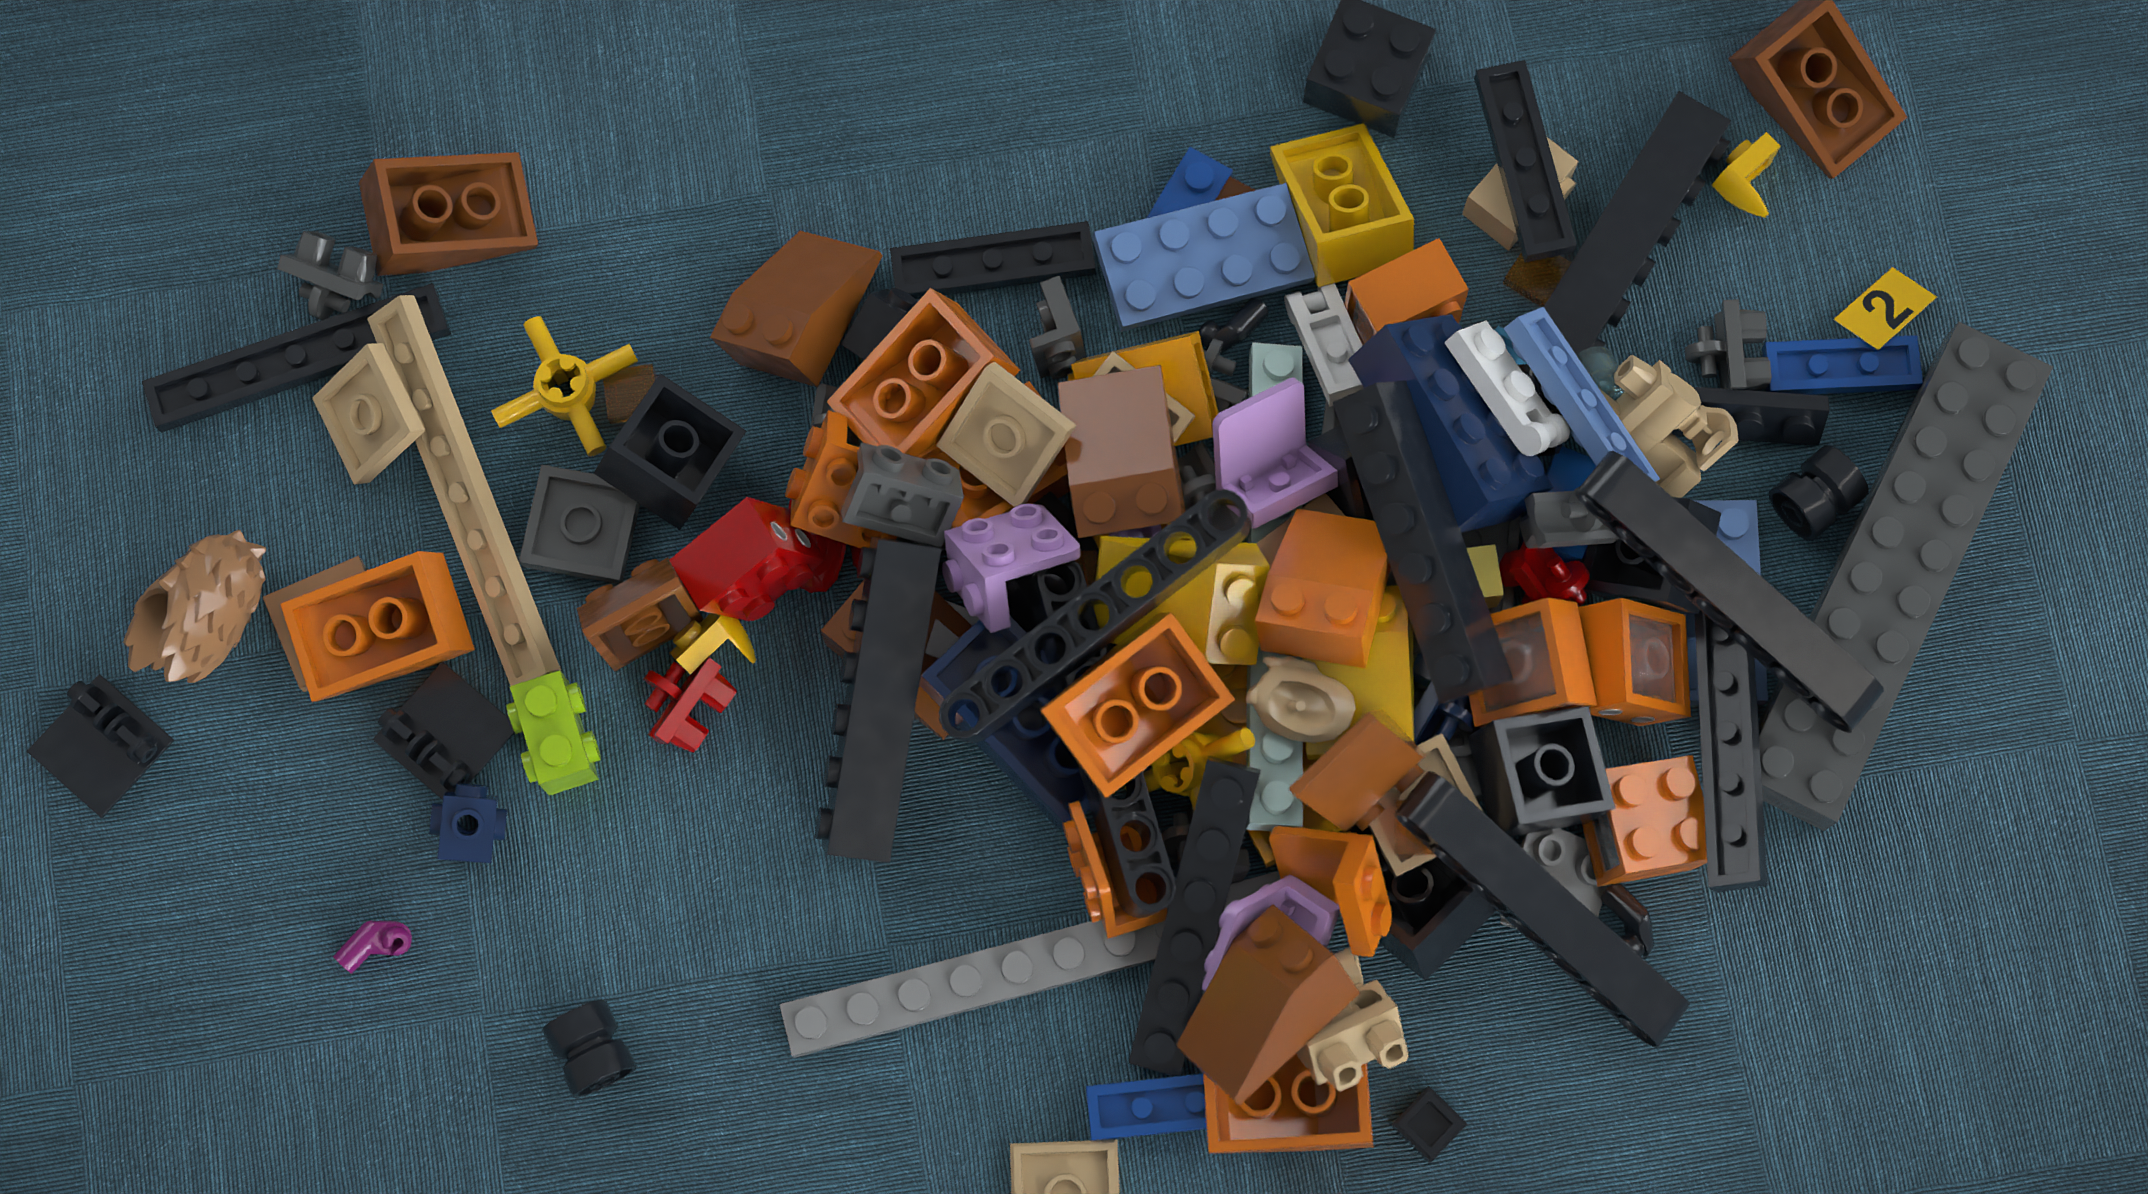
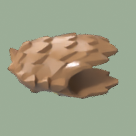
[123,530,266,683]

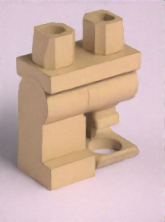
[1599,355,1739,498]
[1296,947,1408,1091]

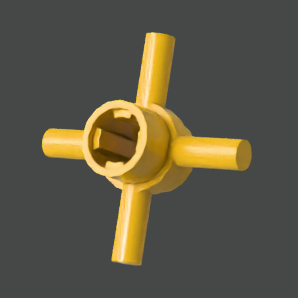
[491,316,638,456]
[1125,727,1255,809]

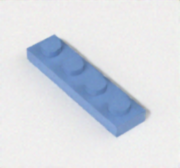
[1504,307,1660,482]

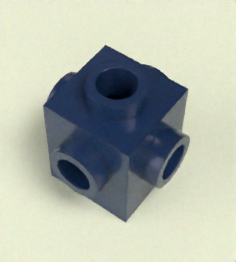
[429,783,507,863]

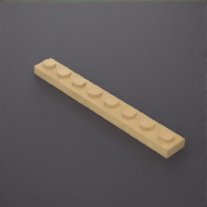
[367,295,561,686]

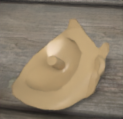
[1246,656,1356,743]

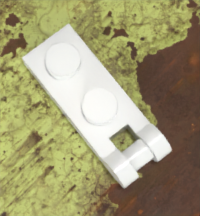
[1284,283,1364,407]
[1444,320,1570,456]

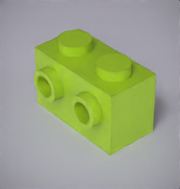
[506,670,601,796]

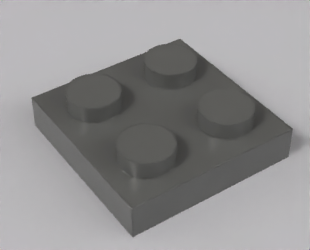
[519,464,640,584]

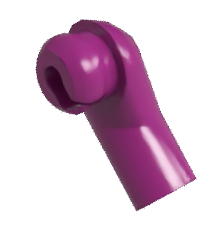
[333,921,412,974]

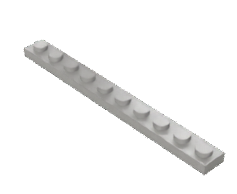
[779,871,1281,1058]

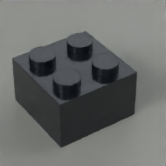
[1303,0,1436,138]
[594,373,747,530]
[1583,497,1721,614]
[1468,706,1616,837]

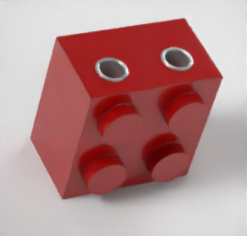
[669,497,826,621]

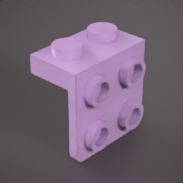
[1213,378,1338,529]
[942,504,1081,633]
[1202,875,1340,991]

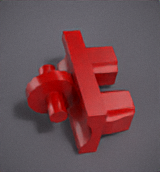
[1499,542,1590,607]
[644,657,737,753]

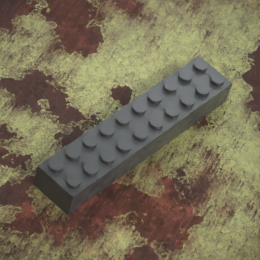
[1758,321,2054,831]

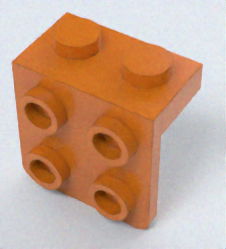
[785,410,897,548]
[1062,800,1167,939]
[1269,826,1392,957]

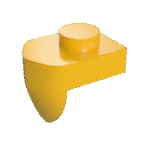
[1712,132,1780,218]
[670,613,756,675]

